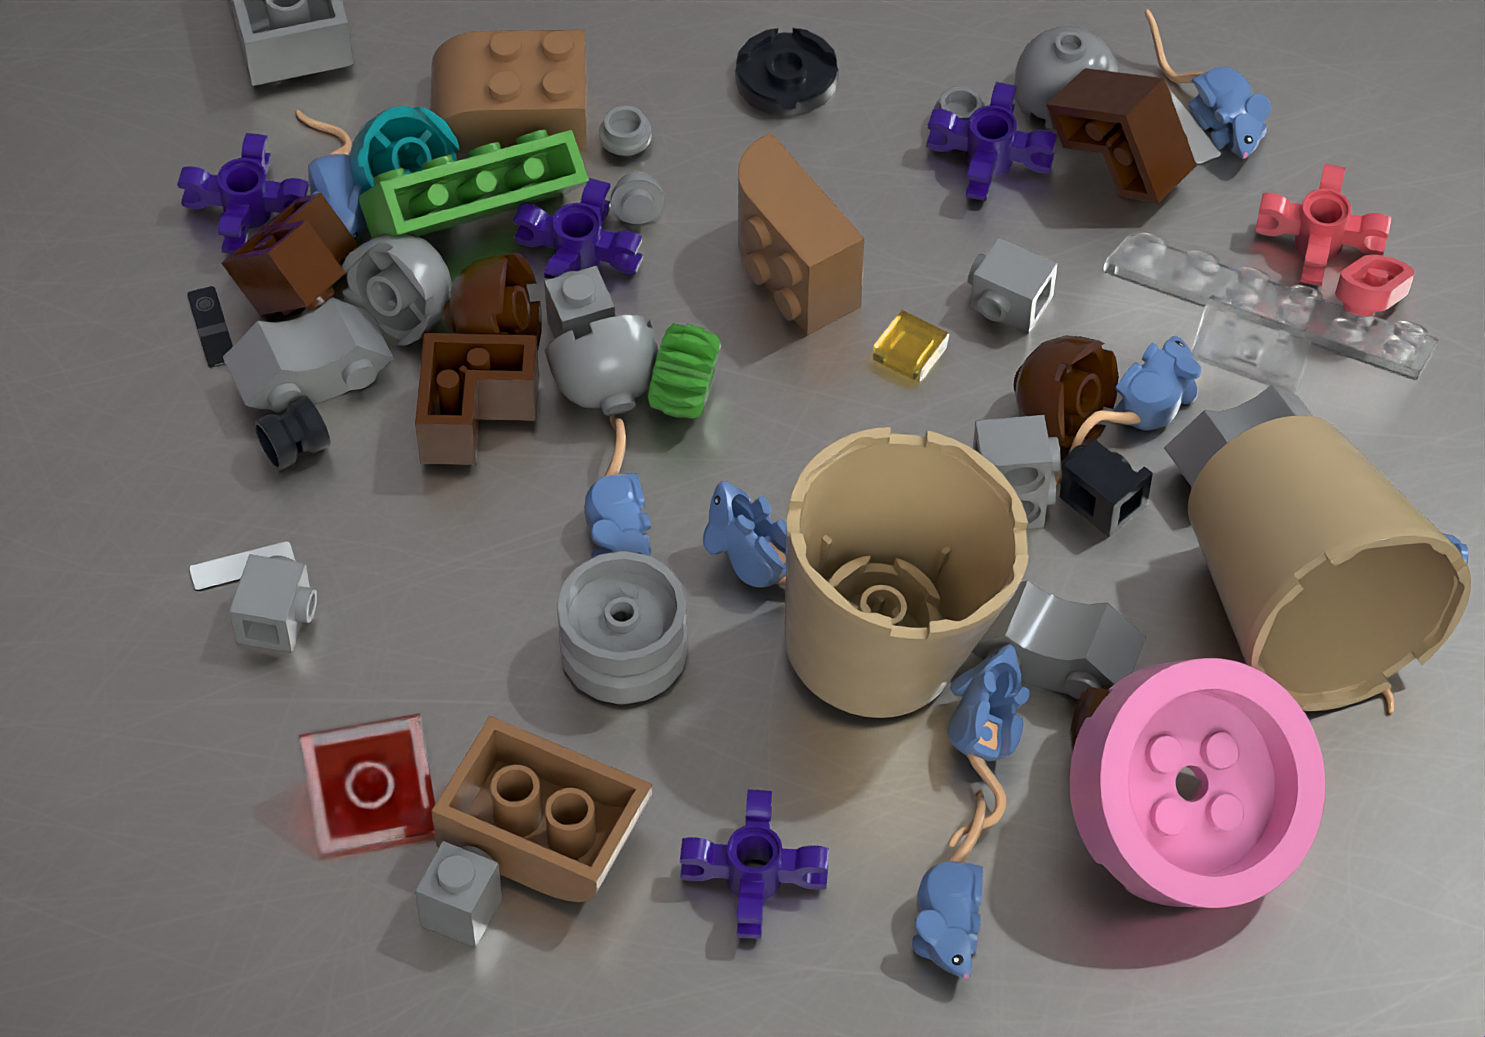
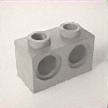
[973,415,1061,529]

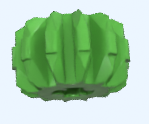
[648,323,721,419]

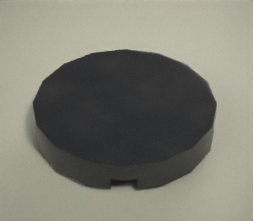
[735,28,839,117]

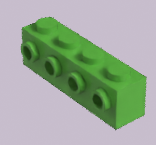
[358,129,589,239]

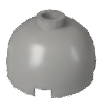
[1014,26,1118,130]
[342,234,452,346]
[545,315,659,415]

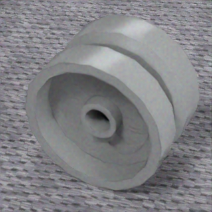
[556,551,688,704]

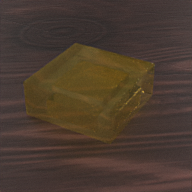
[873,310,949,383]

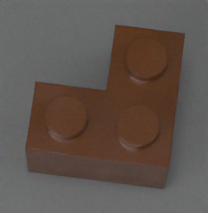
[1046,68,1197,203]
[221,193,359,315]
[415,333,539,465]

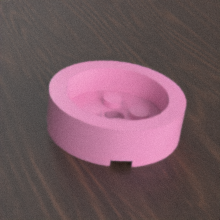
[1069,658,1325,908]

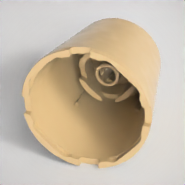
[1188,415,1471,711]
[785,427,1029,718]

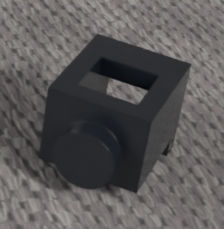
[1059,439,1153,538]

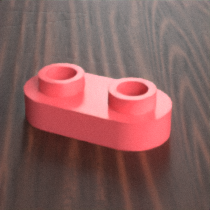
[1335,255,1414,317]

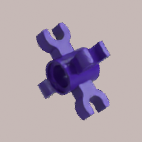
[926,82,1057,201]
[177,133,309,254]
[513,178,643,279]
[680,789,829,939]

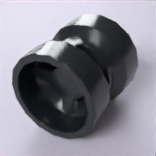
[254,396,331,471]

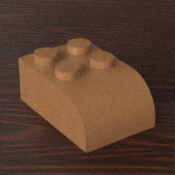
[430,29,587,153]
[738,133,865,336]
[431,716,653,902]

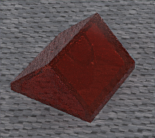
[299,713,435,854]

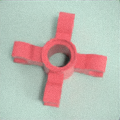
[1255,163,1392,286]

